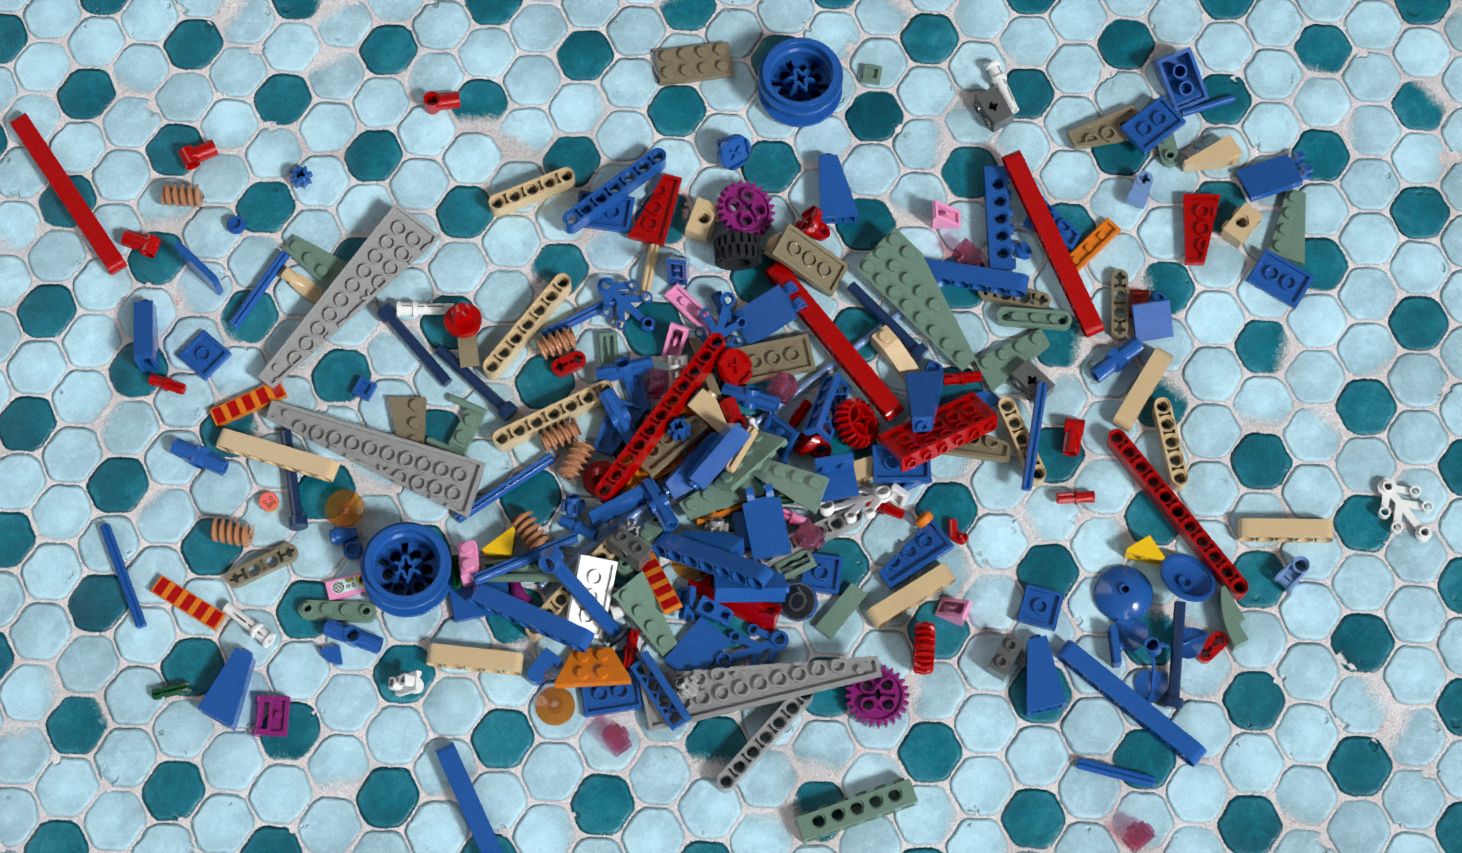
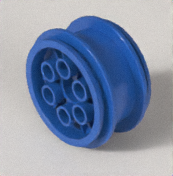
[758,37,843,127]
[360,522,452,618]

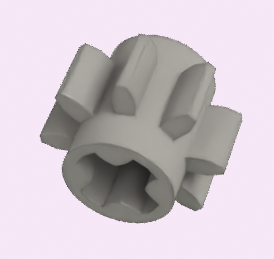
[615,517,640,537]
[705,517,729,532]
[675,674,699,699]

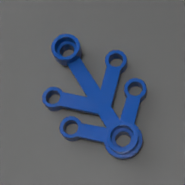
[597,277,656,333]
[694,292,747,360]
[716,624,789,668]

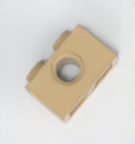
[685,197,720,244]
[1220,202,1263,249]

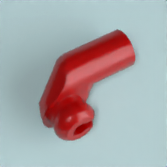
[948,519,968,545]

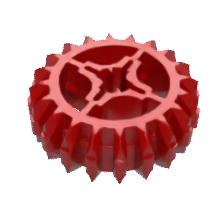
[833,397,880,449]
[913,621,935,675]

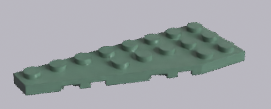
[855,227,976,371]

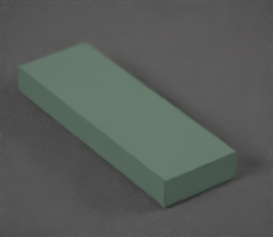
[815,583,867,640]

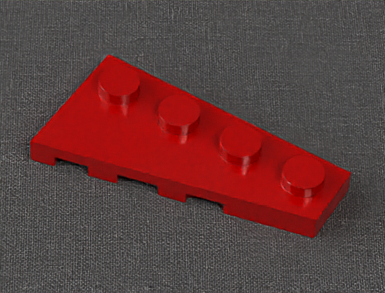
[628,174,682,247]
[1182,194,1221,266]

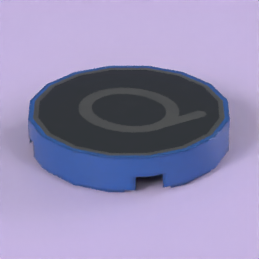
[779,582,818,622]

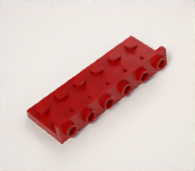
[878,392,997,472]

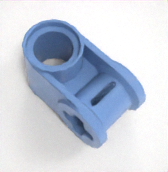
[1126,171,1153,209]
[1273,556,1310,593]

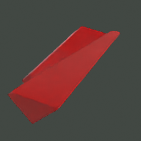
[688,575,782,633]

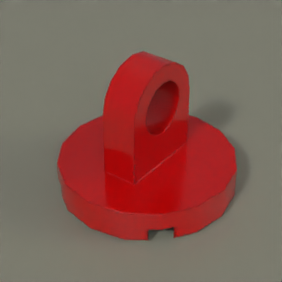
[795,205,830,241]
[444,302,482,338]
[717,348,753,386]
[794,426,832,458]
[582,460,621,498]

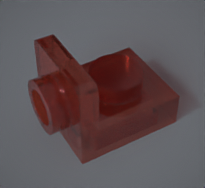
[1129,289,1149,318]

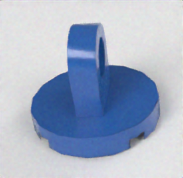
[716,134,751,170]

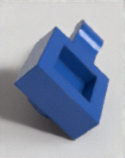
[677,585,696,622]

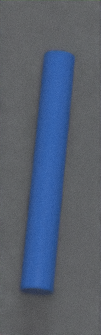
[1181,94,1235,117]

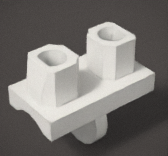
[668,355,688,390]
[388,670,424,697]

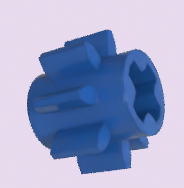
[289,165,313,189]
[667,417,691,442]
[561,494,585,517]

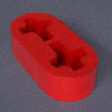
[551,351,586,378]
[1196,631,1228,664]

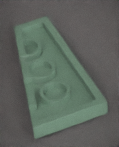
[1269,189,1306,266]
[284,236,348,290]
[974,328,1050,393]

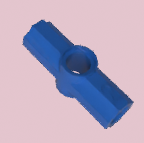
[1089,337,1144,383]
[595,355,655,383]
[721,382,780,414]
[598,387,637,445]
[170,438,230,476]
[638,478,679,532]
[322,618,384,655]

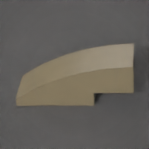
[457,333,480,368]

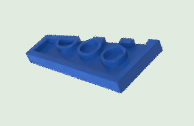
[879,518,954,590]

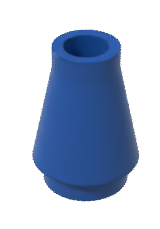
[329,527,358,546]

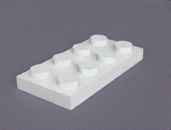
[566,554,618,639]

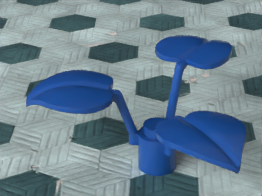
[1115,619,1208,703]

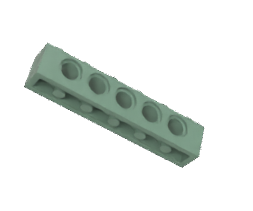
[796,778,918,844]

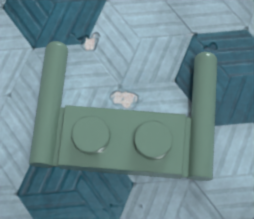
[426,394,488,456]

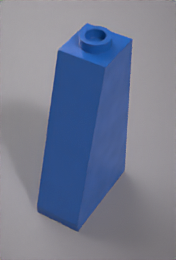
[818,153,858,224]
[134,299,160,372]
[905,370,944,432]
[685,423,751,490]
[661,432,725,500]
[712,572,790,603]
[1025,634,1066,717]
[198,647,256,731]

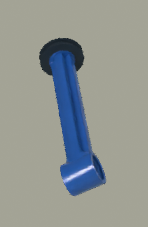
[538,546,631,648]

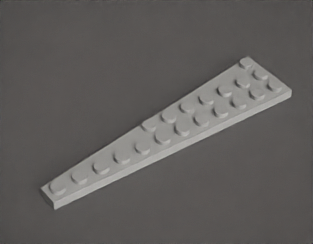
[257,203,441,390]
[266,400,487,518]
[640,656,882,732]

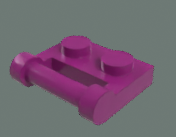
[252,696,291,737]

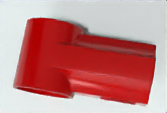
[423,91,461,114]
[179,139,219,170]
[121,229,162,258]
[719,397,747,430]
[1062,417,1085,457]

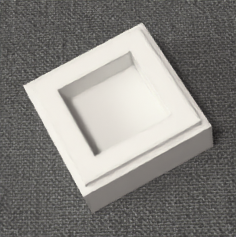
[889,483,911,509]

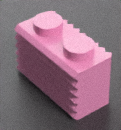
[457,540,481,587]

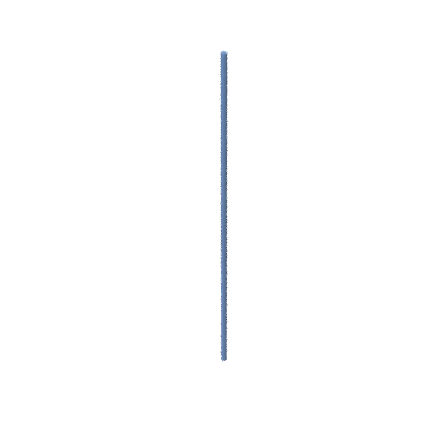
[538,282,943,590]

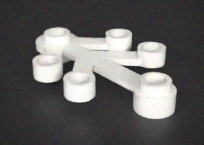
[1377,478,1434,543]
[819,484,893,524]

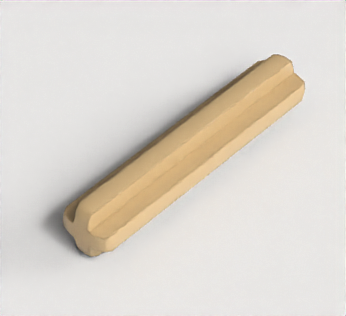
[640,244,659,297]
[725,426,758,473]

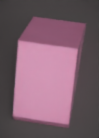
[931,200,961,229]
[662,322,690,359]
[935,597,972,627]

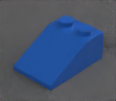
[1151,47,1210,112]

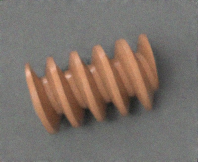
[161,182,203,208]
[535,326,577,360]
[539,417,582,453]
[557,441,595,484]
[510,511,549,551]
[211,517,254,548]

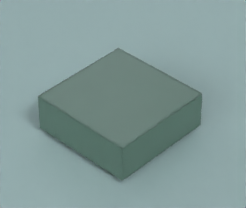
[861,64,882,85]

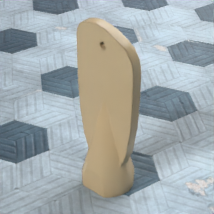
[280,267,323,304]

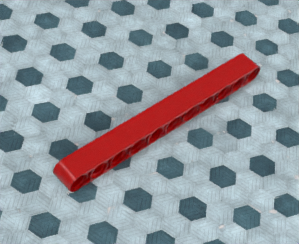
[9,113,128,276]
[1002,150,1105,338]
[764,261,904,422]
[595,333,727,504]
[1106,428,1249,600]

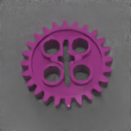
[715,180,775,237]
[845,665,910,729]

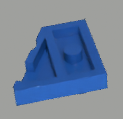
[762,413,801,464]

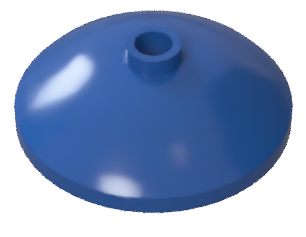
[1160,554,1216,602]
[1094,565,1153,621]

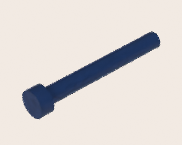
[847,281,929,363]
[376,303,452,387]
[435,345,518,421]
[280,430,308,531]
[1163,601,1186,709]

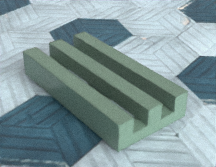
[598,331,619,367]
[774,547,818,581]

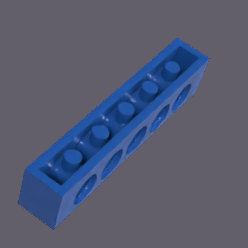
[983,166,1016,272]

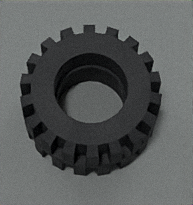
[713,231,762,271]

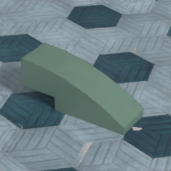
[1218,586,1249,652]

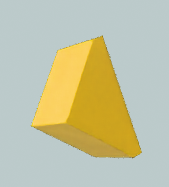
[482,526,517,559]
[1124,535,1165,567]

